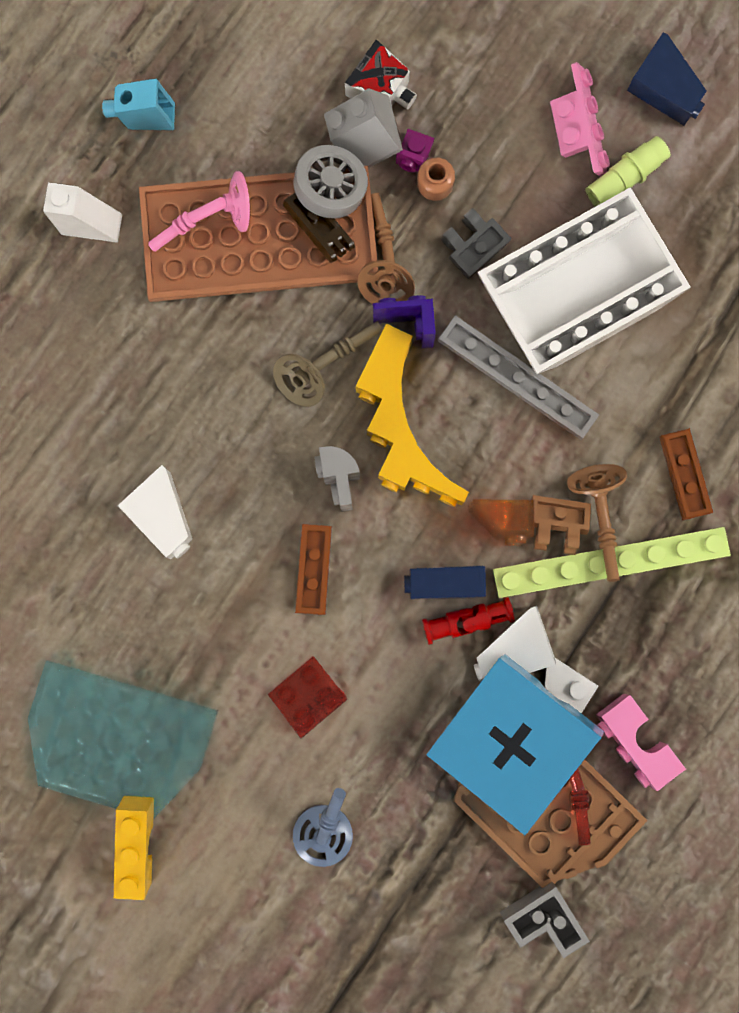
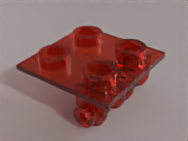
[268,656,348,739]

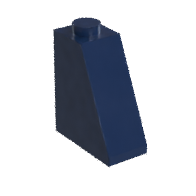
[627,32,707,126]
[404,566,486,599]

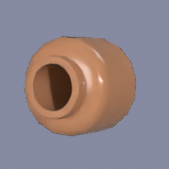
[417,158,455,201]

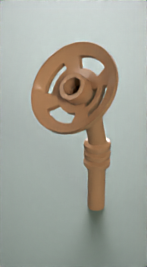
[358,193,415,304]
[567,464,627,582]

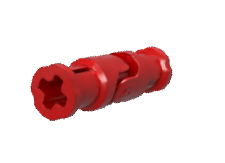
[422,596,515,645]

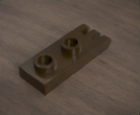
[283,193,355,263]

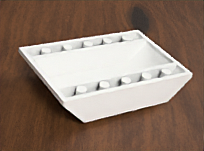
[477,187,691,374]

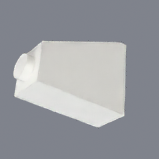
[43,182,122,243]
[118,465,192,559]
[474,605,556,681]

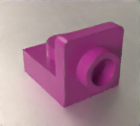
[396,128,435,172]

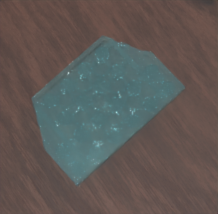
[28,660,218,820]

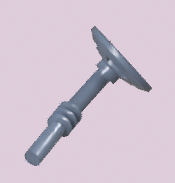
[293,788,353,867]

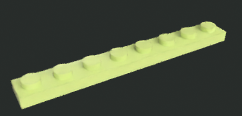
[492,527,731,598]

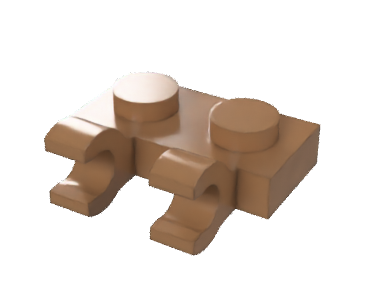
[528,495,591,555]

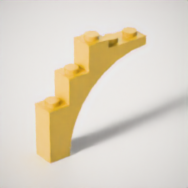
[356,324,469,507]

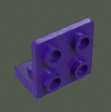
[373,295,436,348]

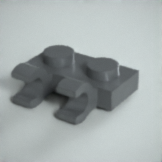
[441,208,512,279]

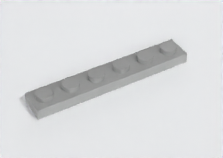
[438,315,599,440]

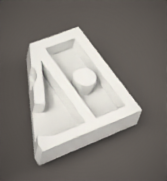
[543,658,598,713]

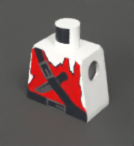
[345,40,417,110]

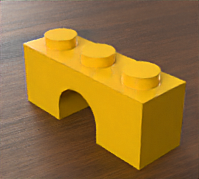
[113,796,154,900]

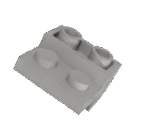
[314,446,360,512]

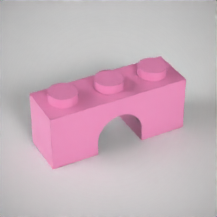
[596,694,686,791]

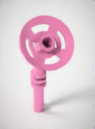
[148,171,250,252]

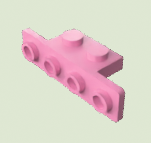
[550,62,610,177]

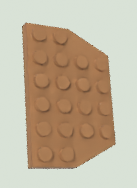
[453,759,648,888]

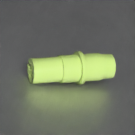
[585,136,671,207]

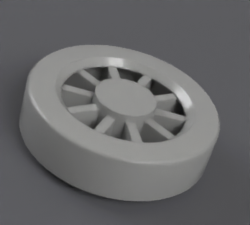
[293,145,368,218]

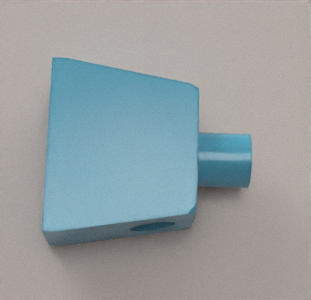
[102,79,175,130]

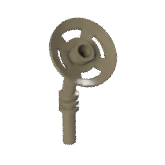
[273,321,383,407]

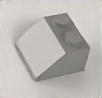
[324,88,403,168]

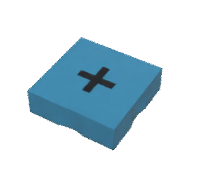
[426,654,604,835]

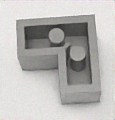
[500,882,590,958]

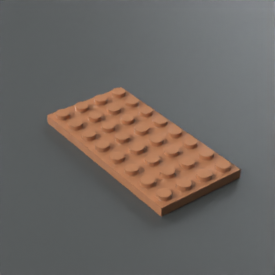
[139,166,378,302]

